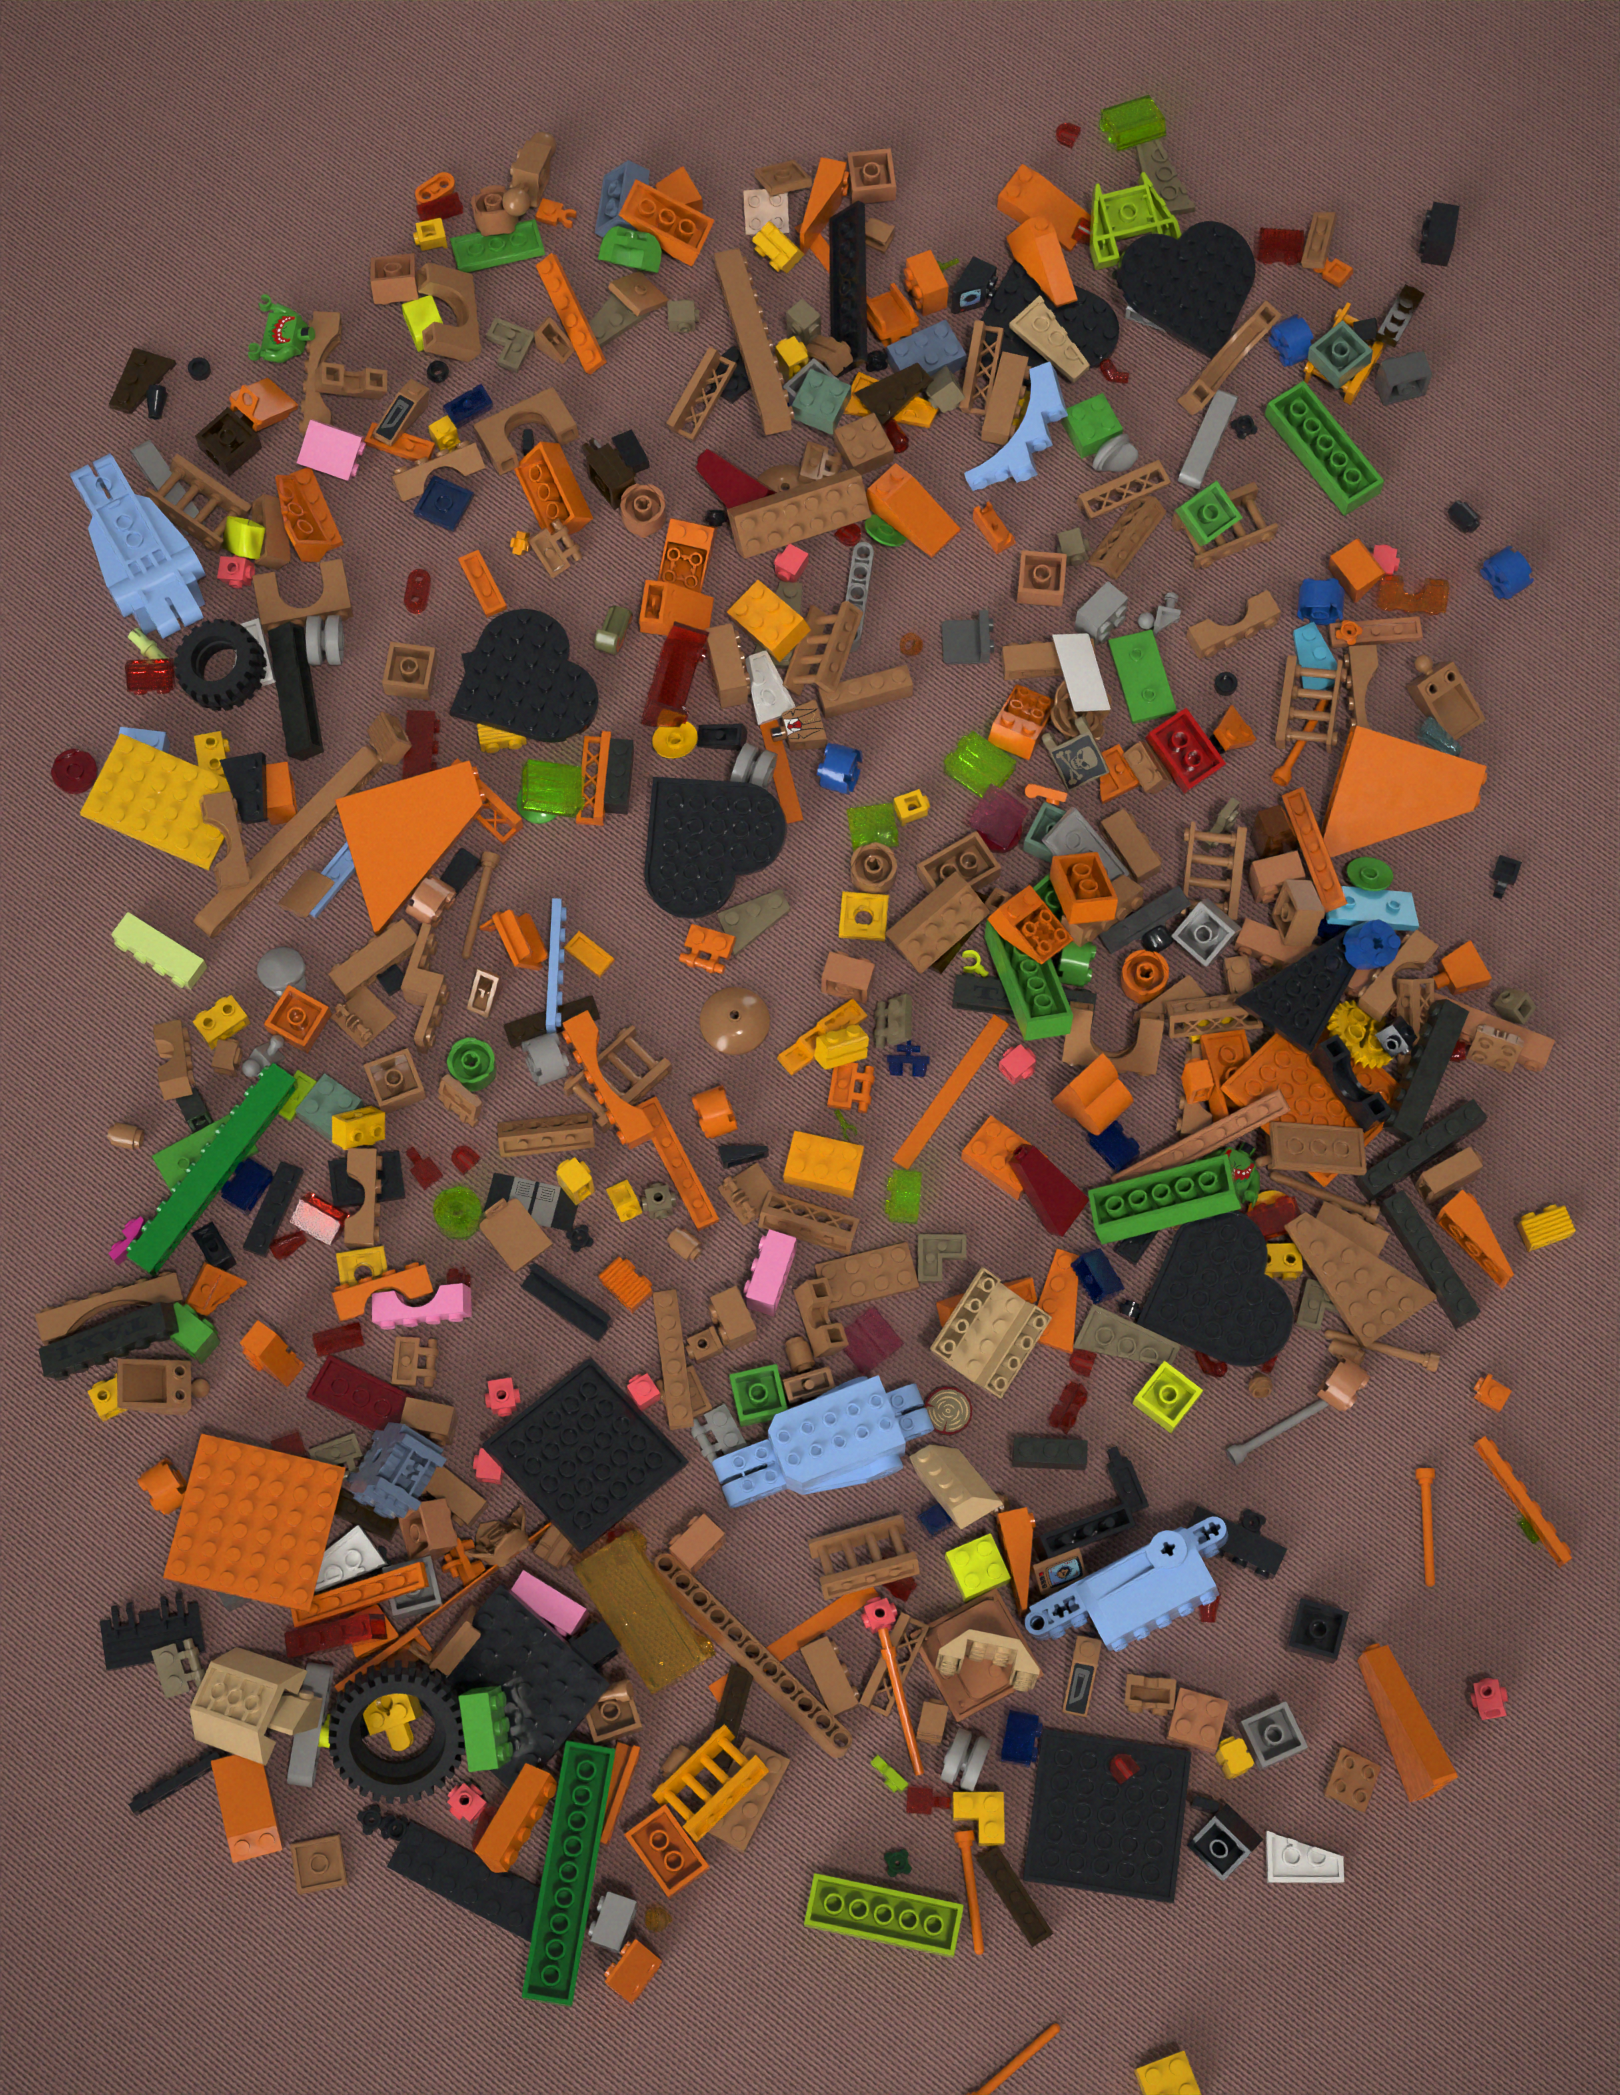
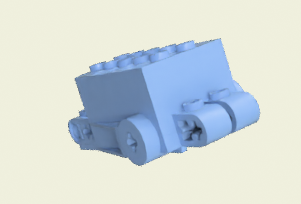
[69,453,206,639]
[712,1375,934,1509]
[1025,1517,1228,1652]

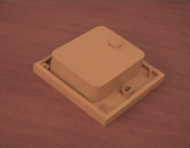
[909,1588,1044,1723]

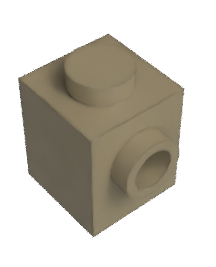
[667,299,699,333]
[1057,527,1091,566]
[1493,987,1537,1025]

